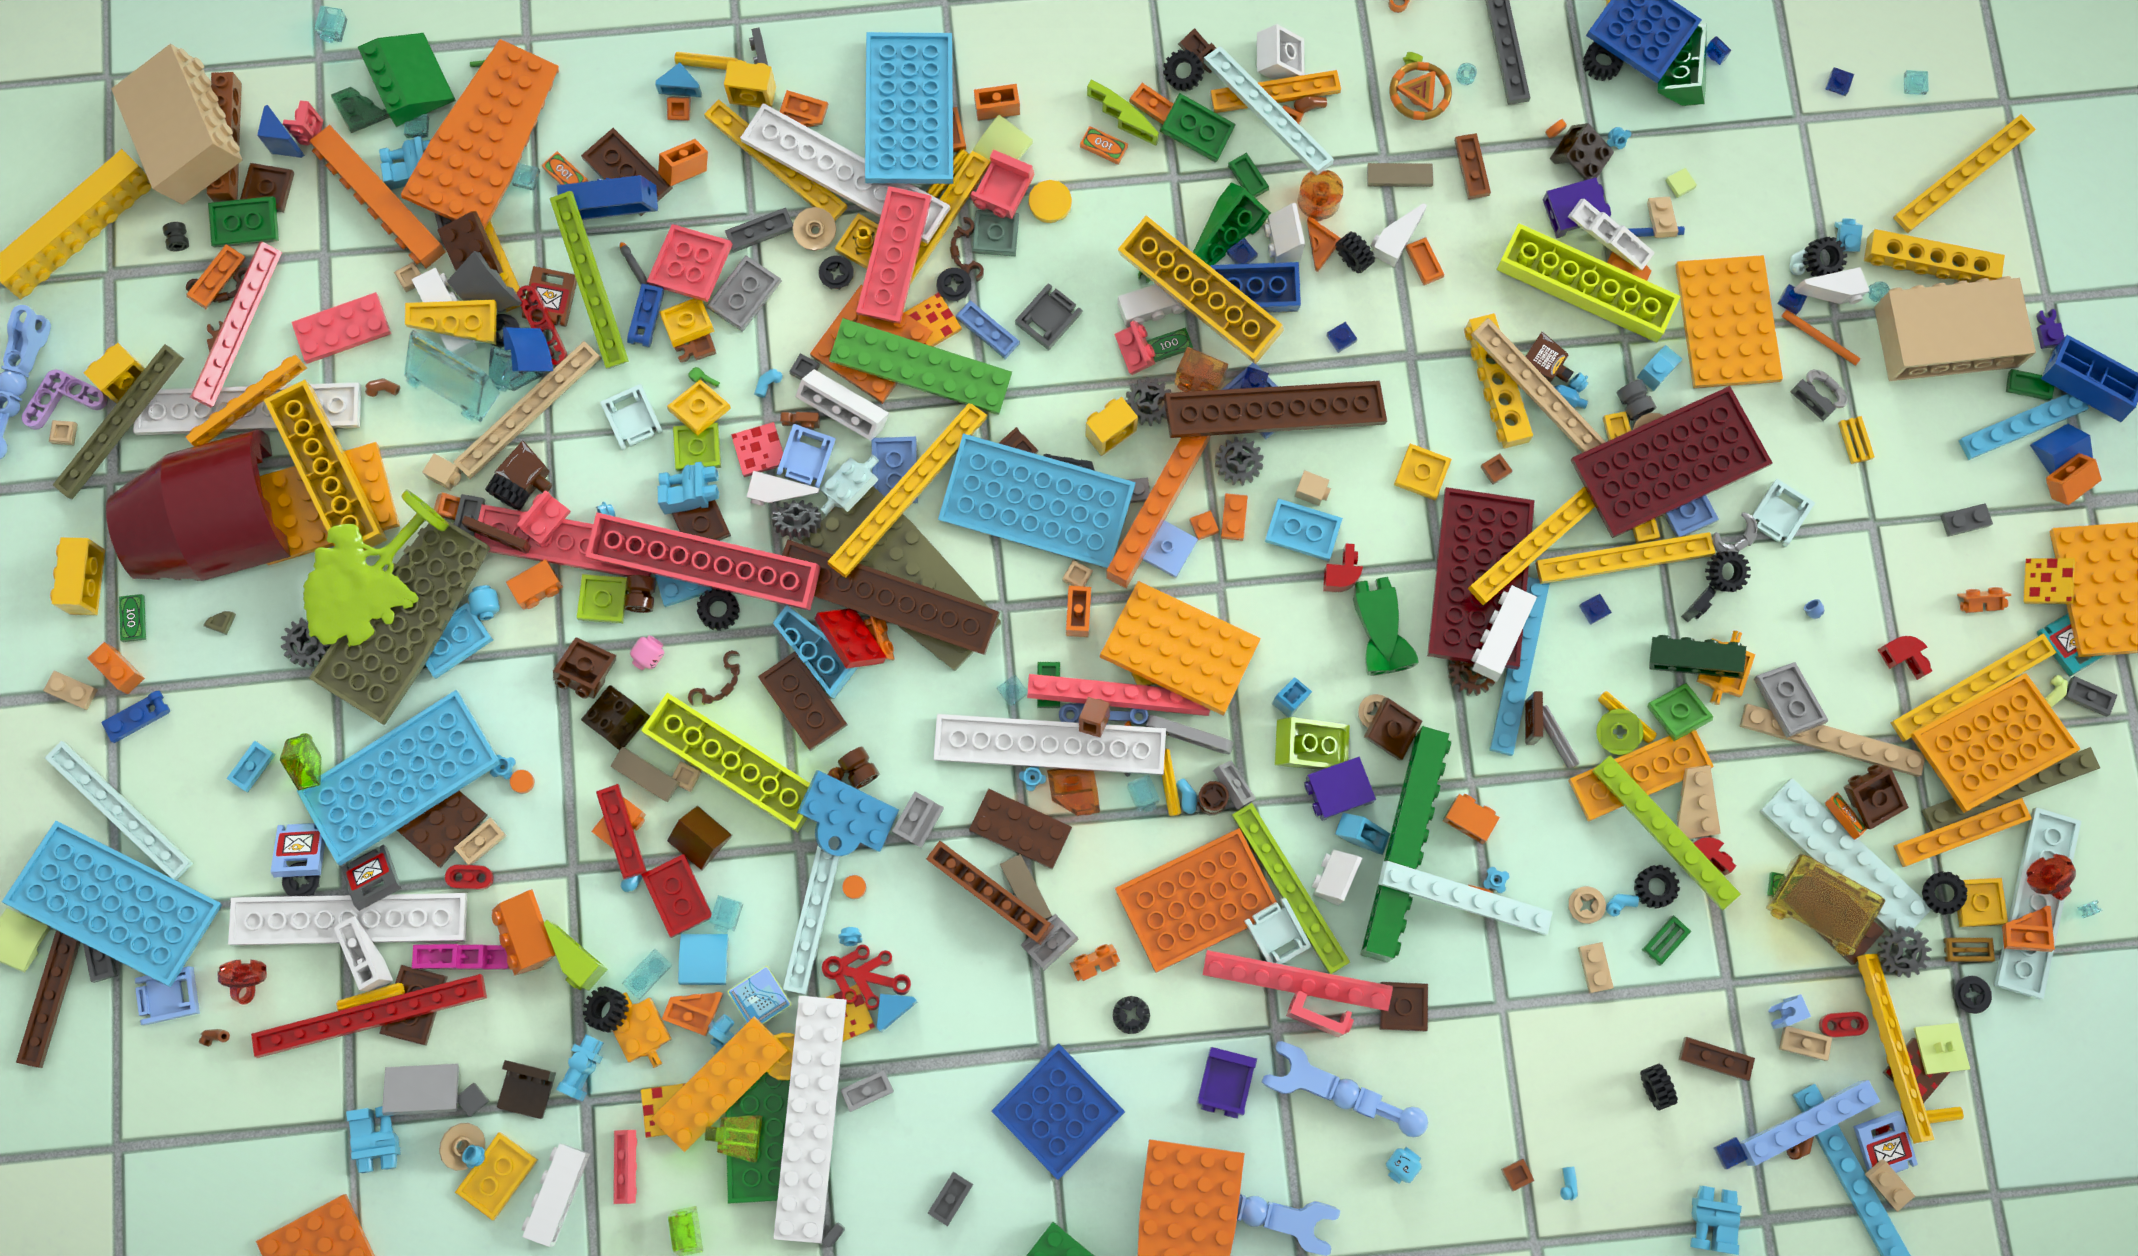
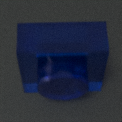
[1707,36,1732,65]
[1825,67,1854,96]
[1227,238,1258,264]
[1777,284,1807,315]
[1326,321,1357,353]
[1240,366,1269,389]
[1579,594,1612,625]
[1713,1137,1748,1169]

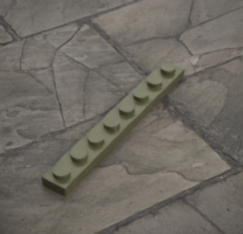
[53,344,184,499]
[1921,747,2100,831]

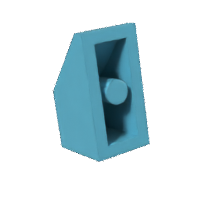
[1637,345,1682,391]
[1335,813,1390,855]

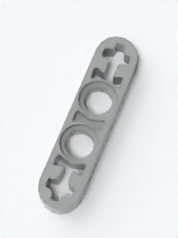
[1145,715,1234,754]

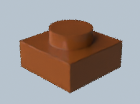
[1481,453,1513,485]
[1501,1159,1535,1191]

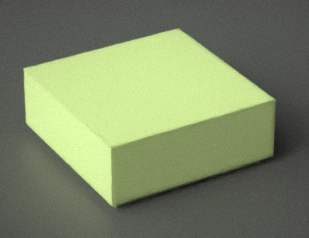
[1665,168,1697,198]

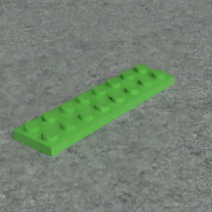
[829,318,1012,415]

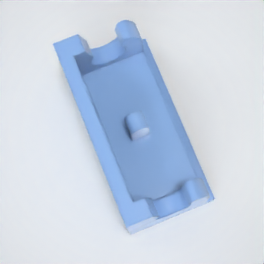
[1768,994,1811,1029]

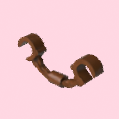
[950,217,984,281]
[186,267,248,303]
[688,650,740,705]

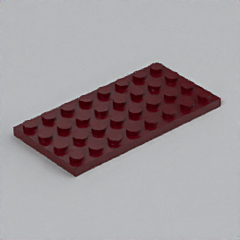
[1571,386,1773,538]
[1427,487,1535,670]

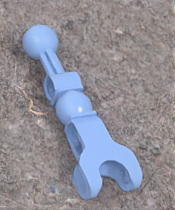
[0,305,51,459]
[1262,1041,1428,1138]
[1237,1194,1340,1256]

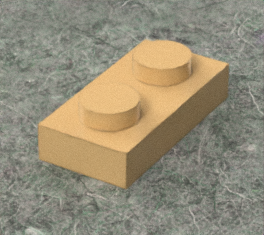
[1647,197,1678,238]
[43,671,98,710]
[454,817,507,865]
[1578,942,1614,993]
[1779,1026,1832,1061]
[1864,1159,1915,1212]

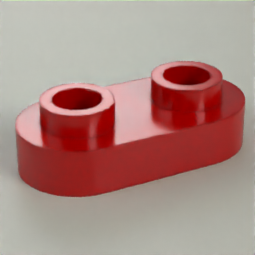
[445,865,494,890]
[1819,1012,1869,1038]

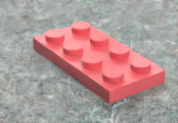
[292,292,391,364]

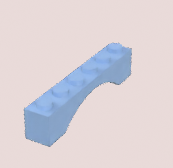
[1737,1080,1881,1166]

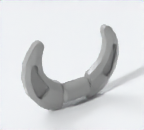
[1806,369,1848,408]
[1713,512,1758,552]

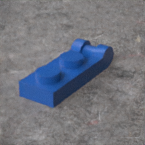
[627,284,664,347]
[101,691,170,743]

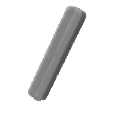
[1543,705,1579,769]

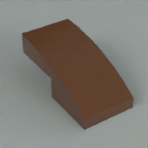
[1178,28,1217,73]

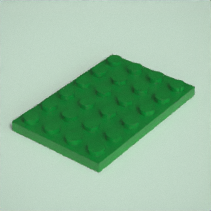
[726,1072,790,1204]

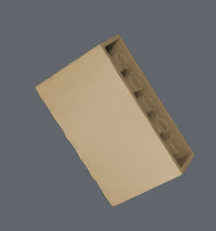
[111,44,243,205]
[1874,276,2036,381]

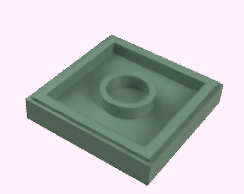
[972,210,1019,256]

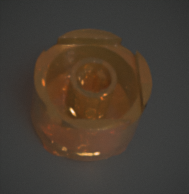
[1297,170,1343,221]

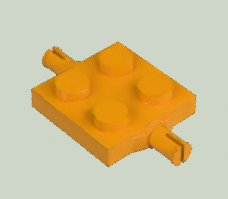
[1696,631,1756,705]
[612,992,672,1068]

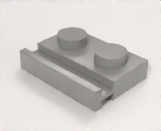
[892,792,944,849]
[1021,914,1079,971]

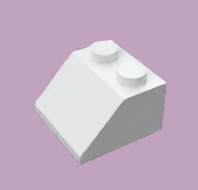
[1257,24,1305,79]
[1264,203,1305,263]
[1312,850,1362,906]

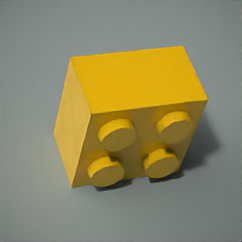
[724,60,776,108]
[83,343,145,404]
[1085,397,1138,456]

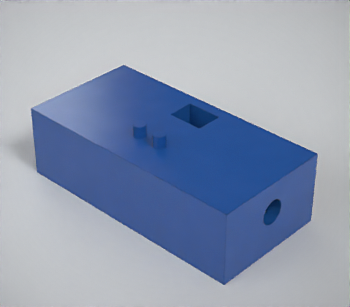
[557,175,658,220]
[2041,335,2138,422]

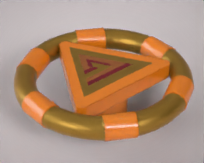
[1389,61,1452,121]

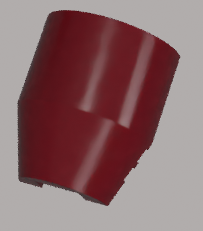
[106,429,291,581]

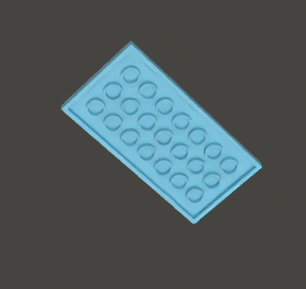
[865,32,953,184]
[938,434,1136,569]
[297,690,501,866]
[2,821,222,988]

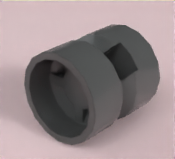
[1616,379,1657,421]

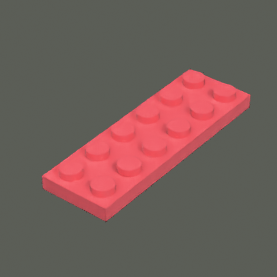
[856,186,932,324]

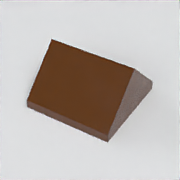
[667,806,733,870]

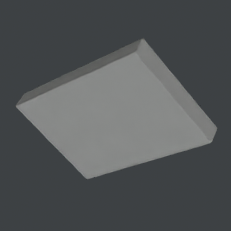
[706,255,782,332]
[1754,662,1829,738]
[382,1064,459,1116]

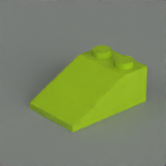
[1275,717,1350,769]
[544,920,608,991]

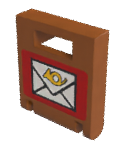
[522,266,577,327]

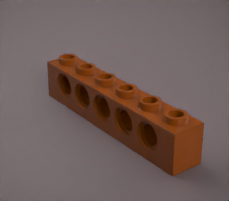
[207,72,242,202]
[926,841,1054,945]

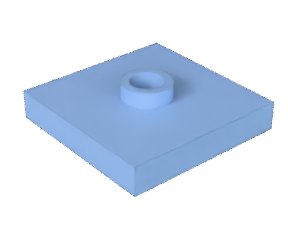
[1143,520,1198,578]

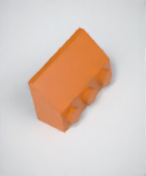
[492,889,555,976]

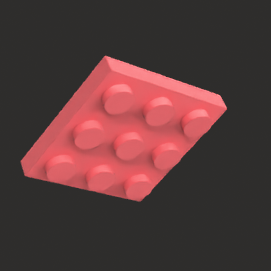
[647,224,733,302]

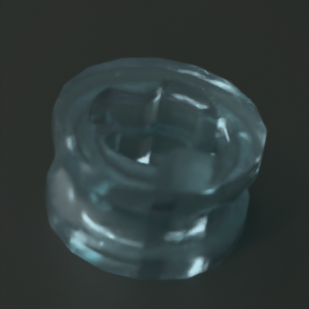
[1456,63,1477,85]
[2077,900,2103,918]

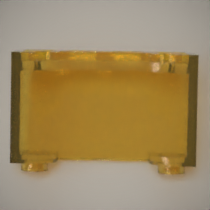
[1766,854,1886,956]

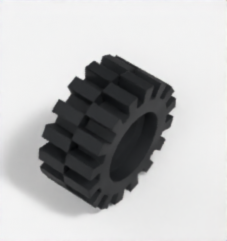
[1583,42,1624,81]
[1163,49,1204,91]
[1335,231,1375,273]
[1803,237,1847,277]
[485,474,530,511]
[1705,551,1751,592]
[697,588,740,631]
[1634,865,1680,909]
[1922,871,1968,915]
[583,986,629,1033]
[1640,1063,1678,1111]

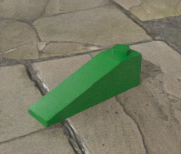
[1657,23,1707,106]
[1193,182,1271,266]

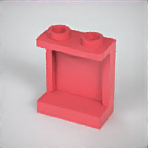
[971,149,1035,219]
[1286,991,1354,1037]

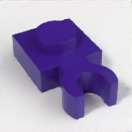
[2036,309,2064,349]

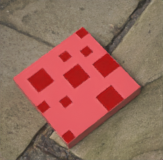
[731,422,783,477]

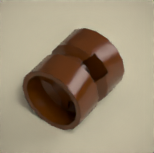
[624,575,656,613]
[838,746,880,789]
[1197,781,1229,816]

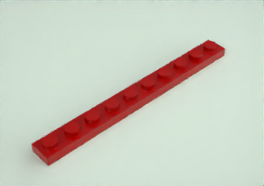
[251,974,487,1058]

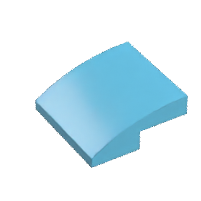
[678,934,729,985]

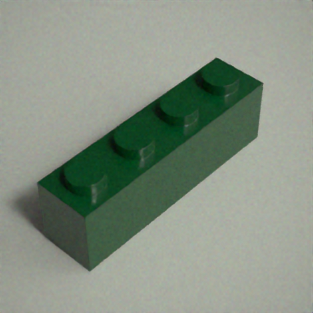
[1649,635,1747,679]

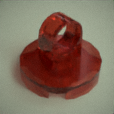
[2026,854,2076,901]
[217,959,267,1005]

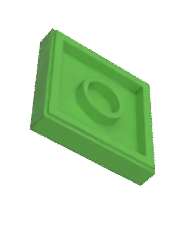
[1647,683,1713,741]

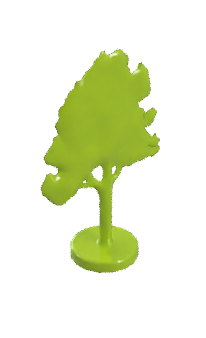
[303,489,449,647]

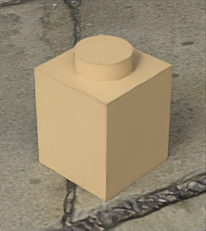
[422,453,462,491]
[1294,470,1331,506]

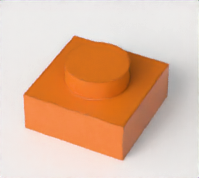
[1189,510,1219,540]

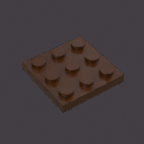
[397,790,488,868]

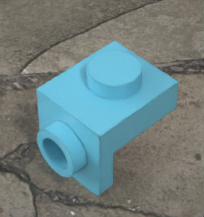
[1834,218,1863,252]

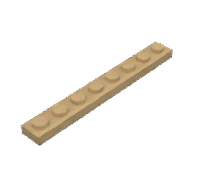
[1471,318,1605,453]
[453,341,601,479]
[1740,704,1925,777]

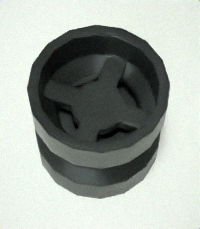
[163,222,189,251]

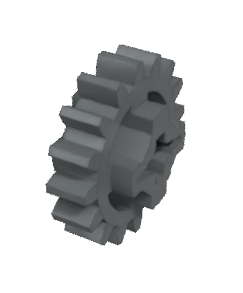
[1125,377,1171,426]
[1215,437,1264,486]
[772,500,821,540]
[281,618,331,667]
[1877,926,1932,978]

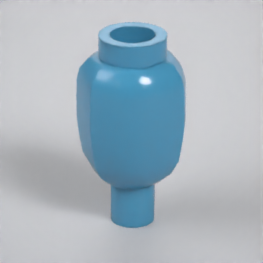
[1553,385,1588,409]

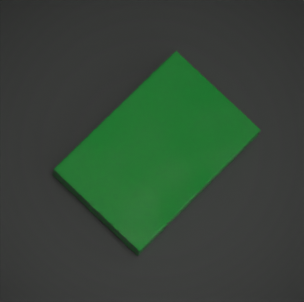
[1160,93,1236,163]
[208,196,279,248]

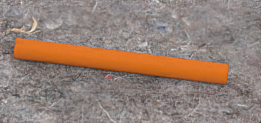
[1781,309,1861,366]

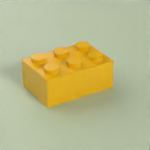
[50,537,105,615]

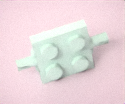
[820,455,879,516]

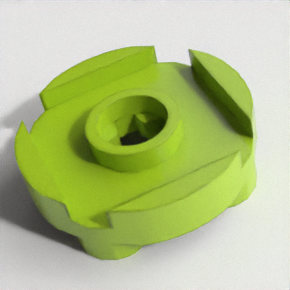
[1596,709,1643,755]

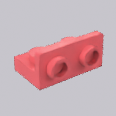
[283,100,324,145]
[1114,321,1155,375]
[517,490,571,546]

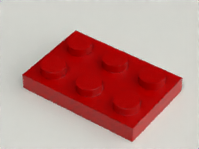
[814,609,887,669]
[641,854,714,938]

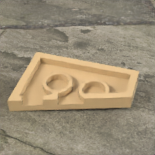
[1676,765,1721,839]

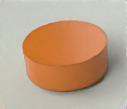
[1545,119,1567,139]
[510,770,535,794]
[843,875,866,899]

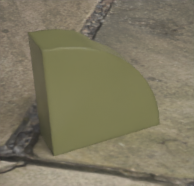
[203,611,236,635]

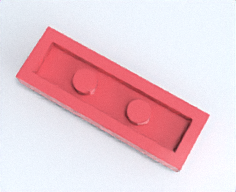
[614,1130,637,1204]

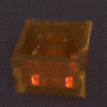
[1175,347,1228,392]

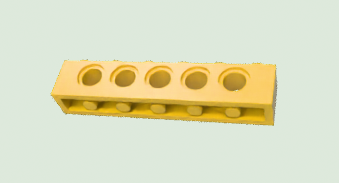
[1864,229,2005,283]
[1464,313,1533,449]

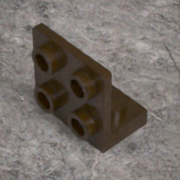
[1549,123,1614,180]
[581,685,650,751]
[497,1060,556,1119]

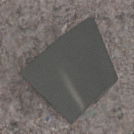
[447,251,522,312]

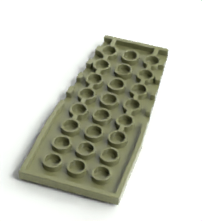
[801,486,1001,671]
[309,518,490,725]

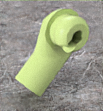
[2045,675,2068,708]

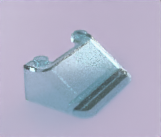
[404,330,500,422]

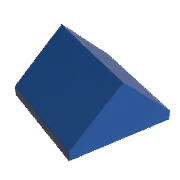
[257,105,305,158]
[2030,423,2093,474]

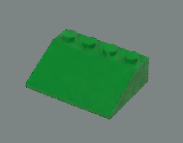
[358,33,456,127]

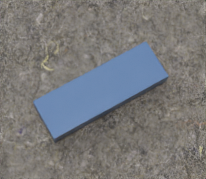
[956,300,1020,359]

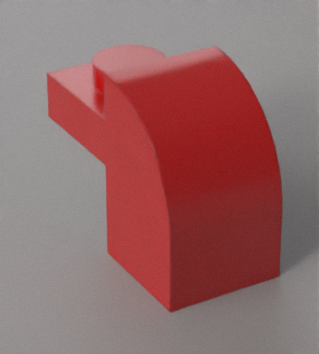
[1323,543,1363,592]
[1878,636,1932,680]
[1693,837,1737,875]

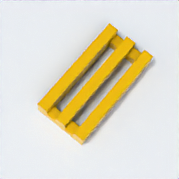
[1838,416,1875,464]

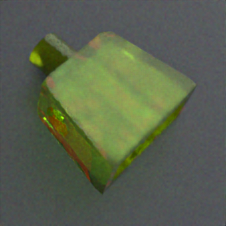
[280,733,322,791]
[705,1115,763,1162]
[668,1206,703,1256]

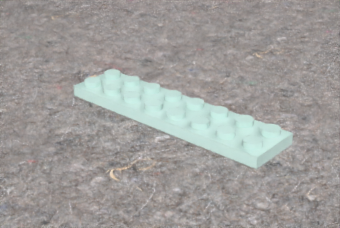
[1760,778,1931,940]
[1994,807,2081,999]

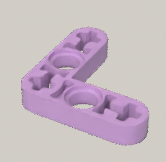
[22,369,108,430]

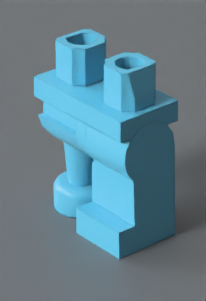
[379,136,431,190]
[658,462,719,515]
[556,1034,604,1101]
[346,1106,401,1173]
[1690,1186,1742,1255]

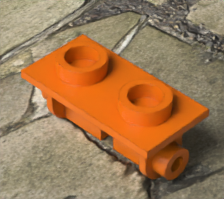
[1957,587,2011,613]
[863,616,895,660]
[1069,944,1120,981]

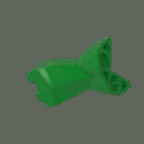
[1353,577,1419,676]

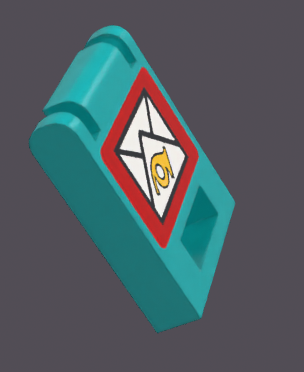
[2037,613,2106,677]

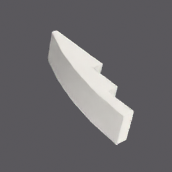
[1568,199,1655,270]

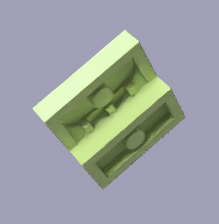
[973,115,1033,161]
[0,908,50,973]

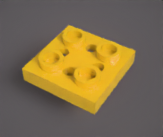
[835,213,878,269]

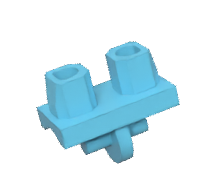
[708,1014,742,1055]

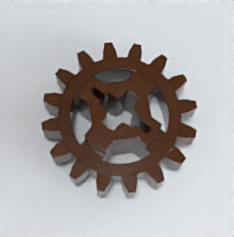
[1448,660,1495,696]

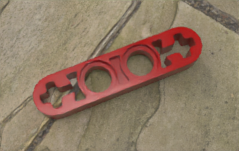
[517,285,568,366]

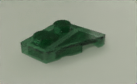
[331,87,390,133]

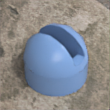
[1804,599,1825,619]

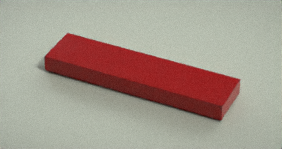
[596,784,647,880]

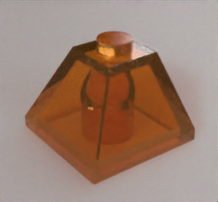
[1047,769,1100,816]

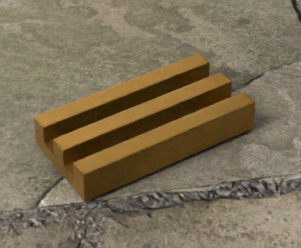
[1944,938,1995,962]

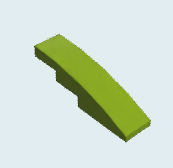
[1087,79,1159,146]

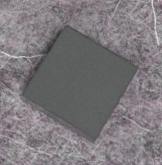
[789,353,820,380]
[457,1083,489,1117]
[822,1222,845,1248]

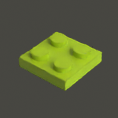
[673,423,721,471]
[577,574,627,624]

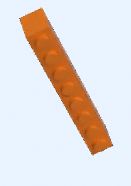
[310,124,446,268]
[1106,436,1210,589]

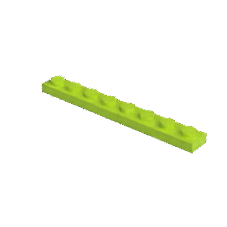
[549,191,629,369]
[1592,755,1741,911]
[1232,803,1350,974]

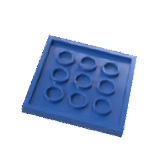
[1586,0,1702,83]
[991,1043,1125,1180]

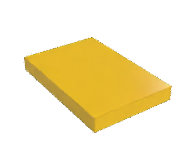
[455,1132,538,1220]

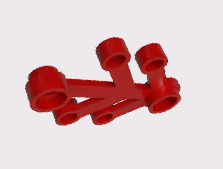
[822,945,911,1010]

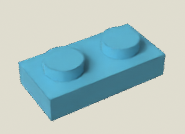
[226,741,276,792]

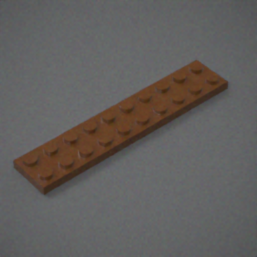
[1164,380,1387,438]
[782,539,1000,655]

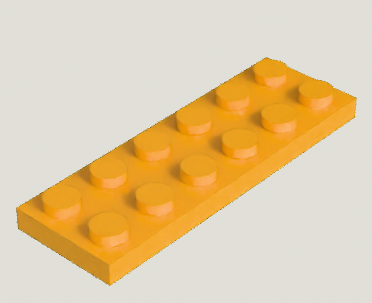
[1568,730,1714,822]
[651,1016,788,1152]

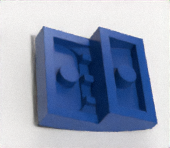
[503,327,553,372]

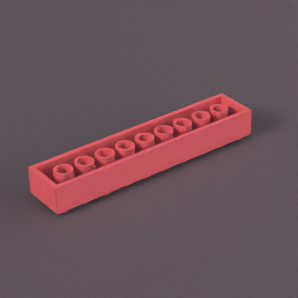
[585,512,821,611]

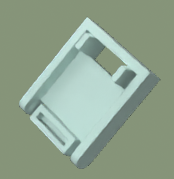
[600,384,663,450]
[1752,479,1815,547]
[1244,897,1312,964]

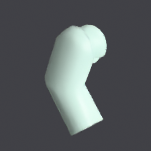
[1789,248,1808,276]

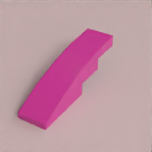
[412,944,510,970]

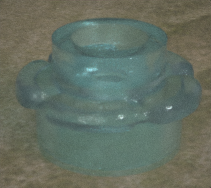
[1868,281,1890,302]

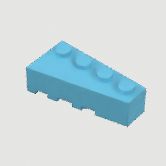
[773,605,859,699]

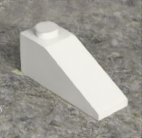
[1371,203,1427,267]
[1794,267,1870,304]
[747,471,820,506]
[334,916,393,991]

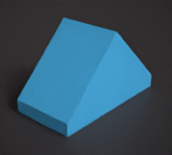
[655,63,702,97]
[1272,677,1312,718]
[877,994,917,1032]

